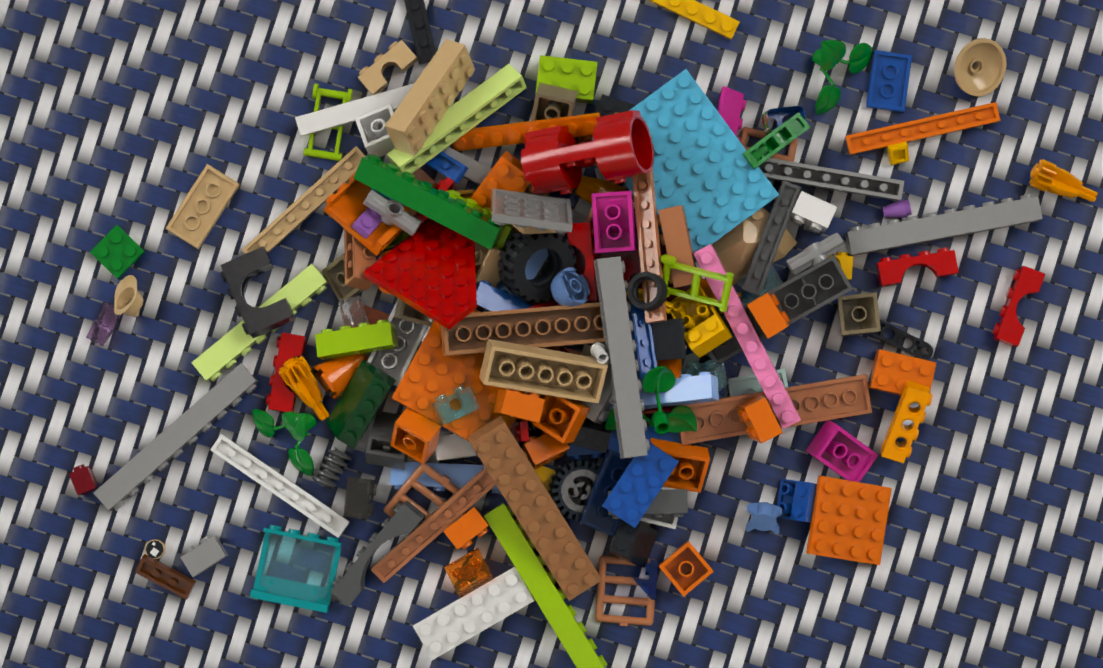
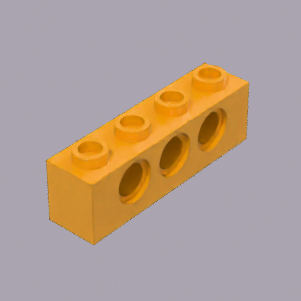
[881,380,933,463]

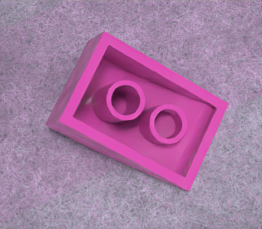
[592,191,638,254]
[806,420,878,482]

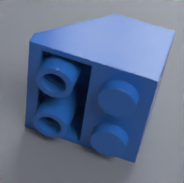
[777,479,817,523]

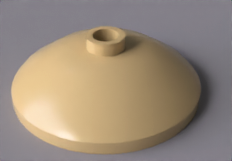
[954,38,1006,96]

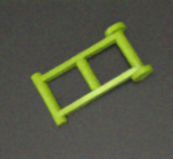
[303,83,353,161]
[660,255,734,312]

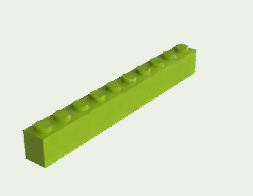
[484,502,608,668]

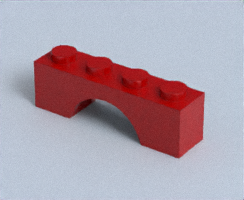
[567,222,599,302]
[875,247,959,287]
[992,266,1045,348]
[266,332,307,412]

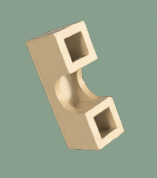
[358,40,418,95]

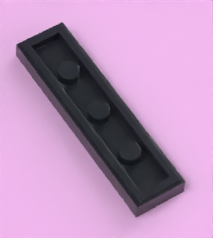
[404,0,436,65]

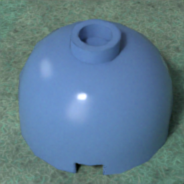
[551,267,590,307]

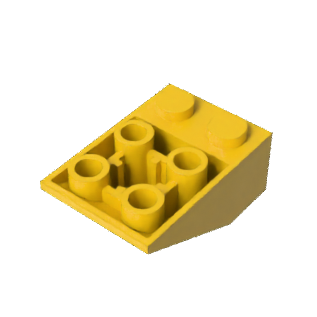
[670,285,732,358]

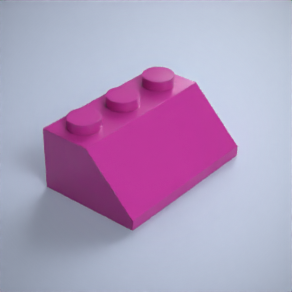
[717,87,746,140]

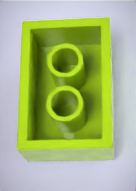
[535,55,598,104]

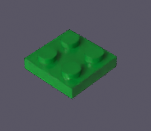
[90,225,145,280]

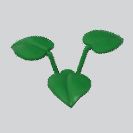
[812,40,873,115]
[605,366,697,434]
[251,409,316,476]

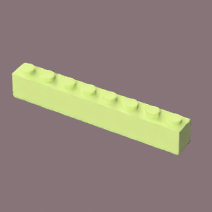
[387,64,527,174]
[191,264,328,382]

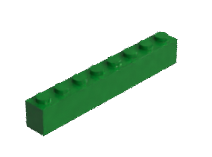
[354,154,506,250]

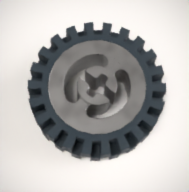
[548,459,600,521]

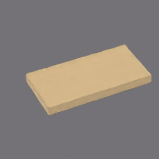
[165,164,240,249]

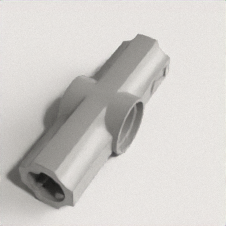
[363,190,422,236]
[786,233,845,276]

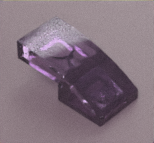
[86,302,122,346]

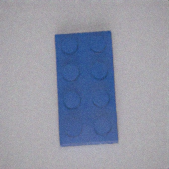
[602,442,679,528]

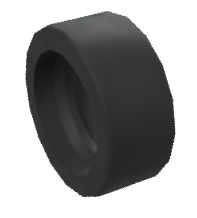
[627,271,668,311]

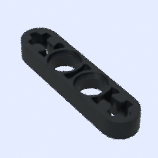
[868,320,933,360]

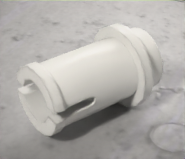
[590,342,609,364]

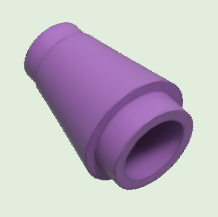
[883,199,912,218]

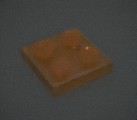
[444,548,494,598]

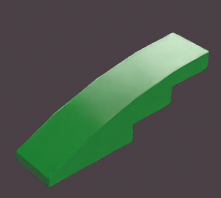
[742,112,810,169]

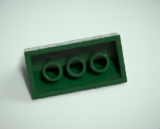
[326,360,396,449]

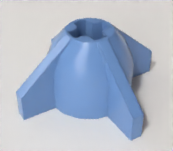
[746,502,782,535]

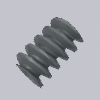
[312,447,352,491]

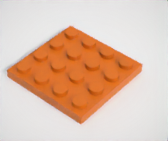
[806,475,892,565]

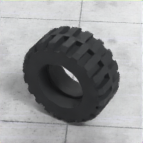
[498,232,576,304]

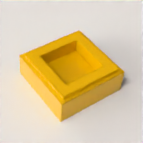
[887,142,909,165]

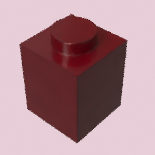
[69,464,99,495]

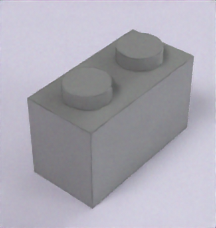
[180,535,229,577]

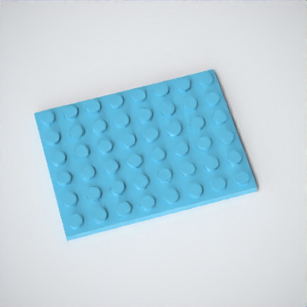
[591,69,779,257]

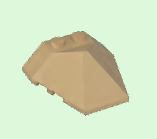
[712,207,797,285]

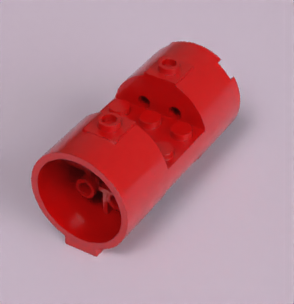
[521,110,654,195]

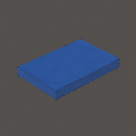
[866,50,912,113]

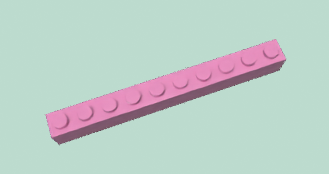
[693,243,801,429]

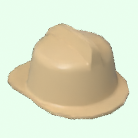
[114,275,144,317]

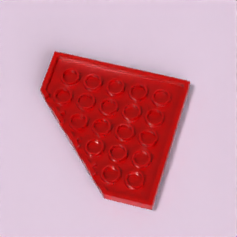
[364,220,477,330]

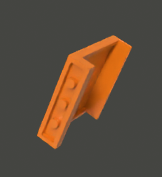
[324,172,417,256]

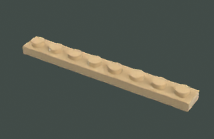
[242,146,365,254]

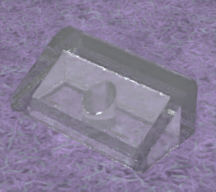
[338,295,368,328]

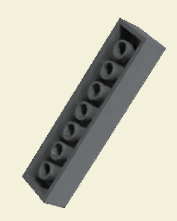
[708,255,853,366]

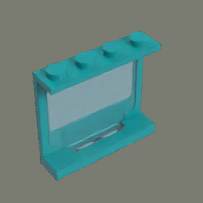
[250,525,343,613]

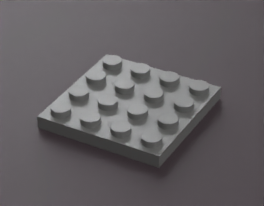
[491,188,573,233]

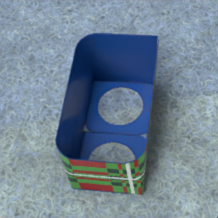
[761,106,806,134]

